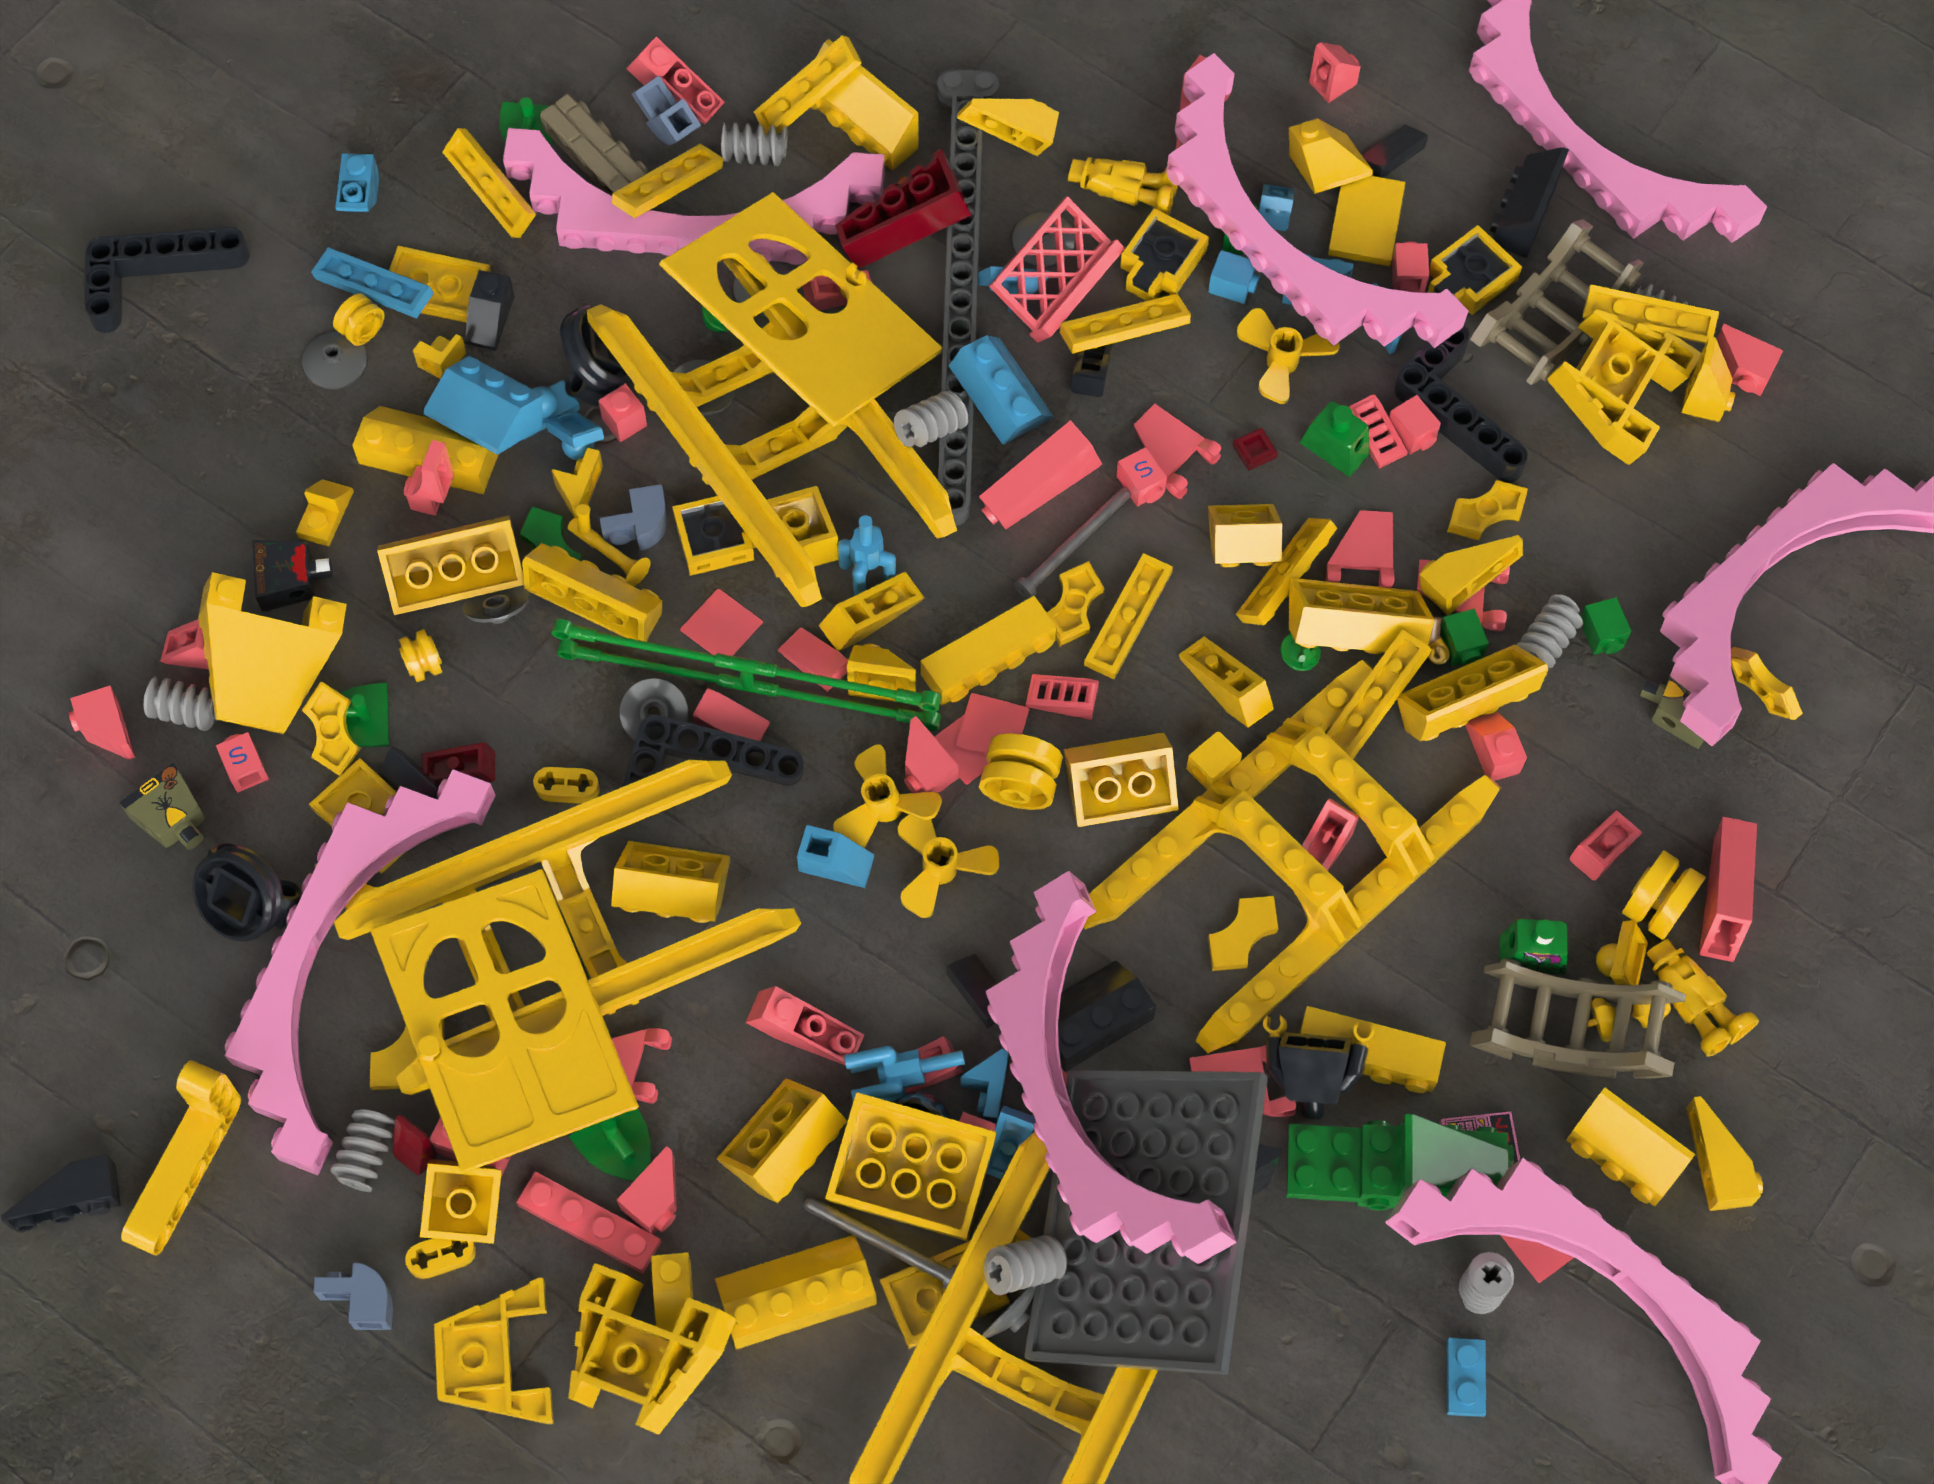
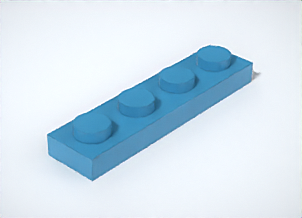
[311,248,434,319]

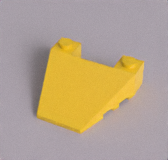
[198,572,347,734]

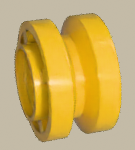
[333,294,385,346]
[398,629,442,683]

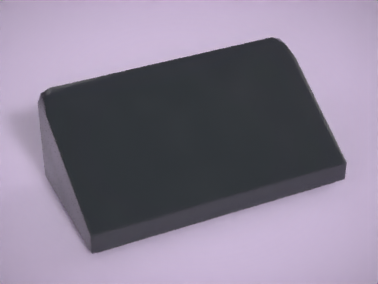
[1362,125,1428,178]
[378,747,440,800]
[946,953,998,1029]

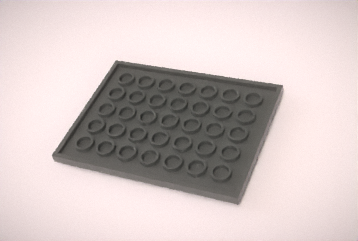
[1024,1071,1268,1375]

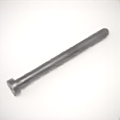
[1014,487,1131,600]
[803,1198,957,1289]

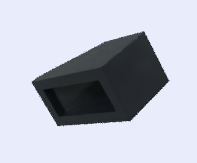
[464,270,515,351]

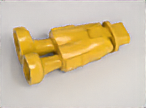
[1068,157,1178,215]
[1646,939,1759,1057]

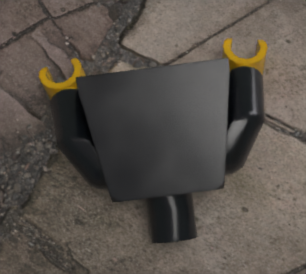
[1263,1015,1375,1119]

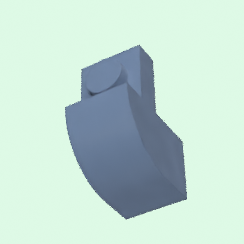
[631,76,701,145]
[600,484,668,551]
[313,1263,393,1330]

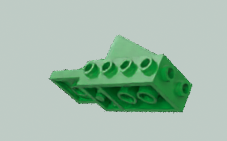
[1286,1114,1514,1210]

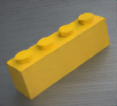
[920,596,1056,706]
[1299,1006,1446,1093]

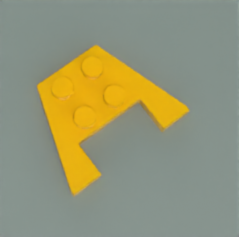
[434,1277,554,1424]

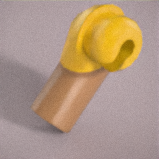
[1428,616,1450,664]

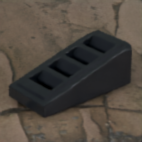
[1071,343,1113,397]

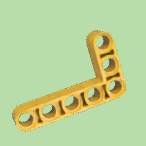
[121,1060,241,1255]

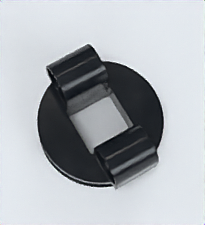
[560,305,632,406]
[193,843,302,942]

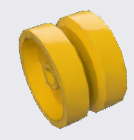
[979,733,1063,810]
[1622,850,1706,940]

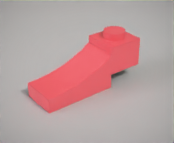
[404,440,454,516]

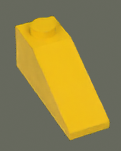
[957,99,1059,156]
[1681,336,1735,422]
[1419,535,1523,616]
[819,571,924,651]
[1178,636,1274,728]
[1686,1096,1763,1211]
[651,1252,693,1333]

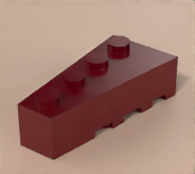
[835,148,971,269]

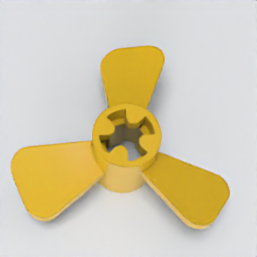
[1237,308,1340,404]
[833,744,942,848]
[898,814,999,918]

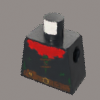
[252,540,333,612]

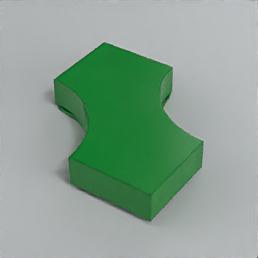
[520,507,582,561]

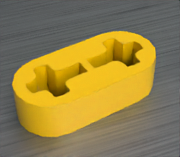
[533,767,600,804]
[405,1238,476,1279]

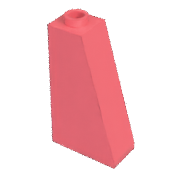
[979,420,1102,530]
[1699,817,1757,962]

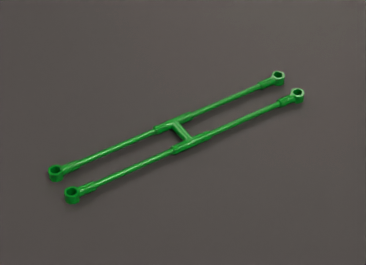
[551,619,942,731]

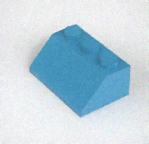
[949,335,1054,445]
[424,356,543,455]

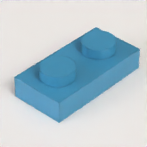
[1446,1338,1486,1417]

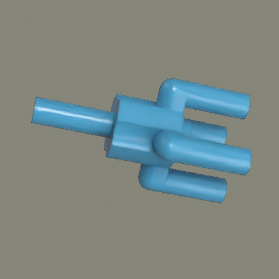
[838,515,896,595]
[844,1046,965,1102]

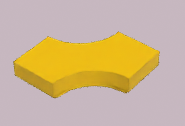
[1447,480,1528,540]
[1047,561,1104,646]
[1731,646,1803,720]
[302,681,361,776]
[1208,896,1278,971]
[370,1019,445,1090]

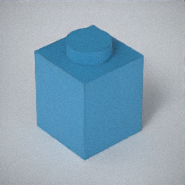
[1208,250,1260,304]

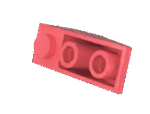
[627,37,725,124]
[745,986,864,1066]

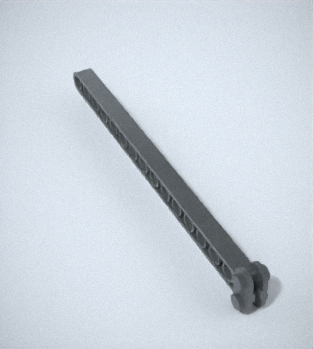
[937,70,999,526]

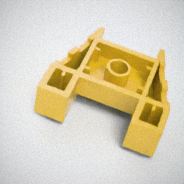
[1547,309,1701,465]
[568,1263,736,1435]

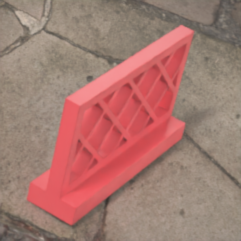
[989,196,1125,343]

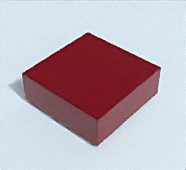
[1233,427,1278,471]

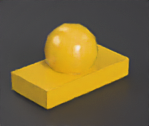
[1596,920,1648,985]

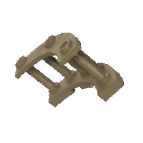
[1470,219,1644,385]
[1469,959,1686,1079]

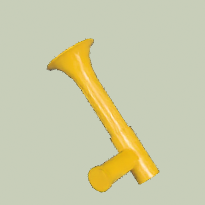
[568,504,651,587]

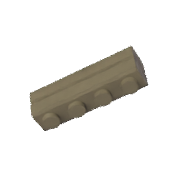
[540,94,649,196]

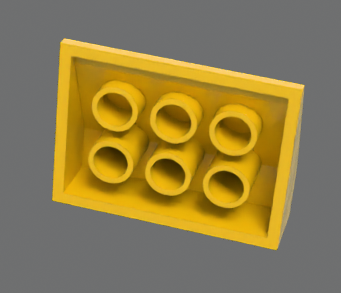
[825,1092,997,1241]

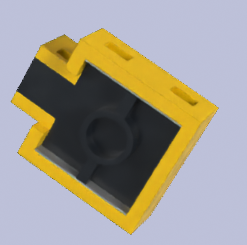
[1120,208,1209,301]
[1427,225,1522,315]
[673,496,757,576]

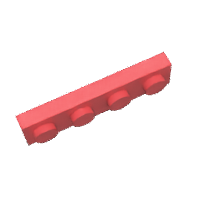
[516,1171,662,1274]

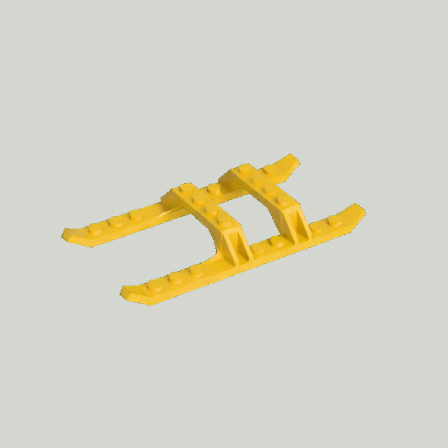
[587,252,957,607]
[1083,660,1501,1053]
[333,760,801,1095]
[849,1132,1158,1484]

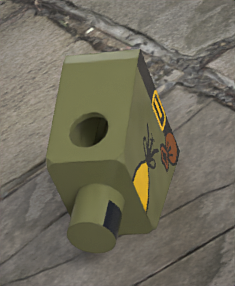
[1640,676,1704,749]
[119,763,205,850]

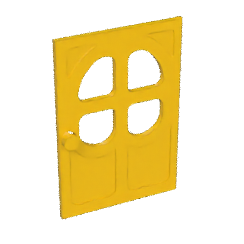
[659,192,943,427]
[370,869,639,1174]

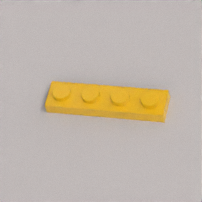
[754,35,862,135]
[442,128,536,238]
[612,144,723,218]
[1582,285,1719,344]
[1060,293,1191,354]
[1236,518,1337,625]
[1084,553,1173,679]
[1326,629,1432,759]

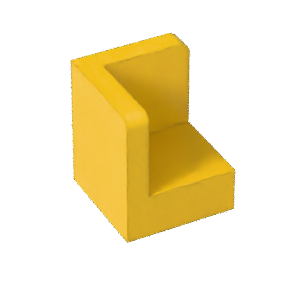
[413,334,466,379]
[1186,732,1242,790]

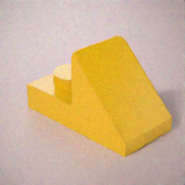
[552,448,603,518]
[296,479,354,547]

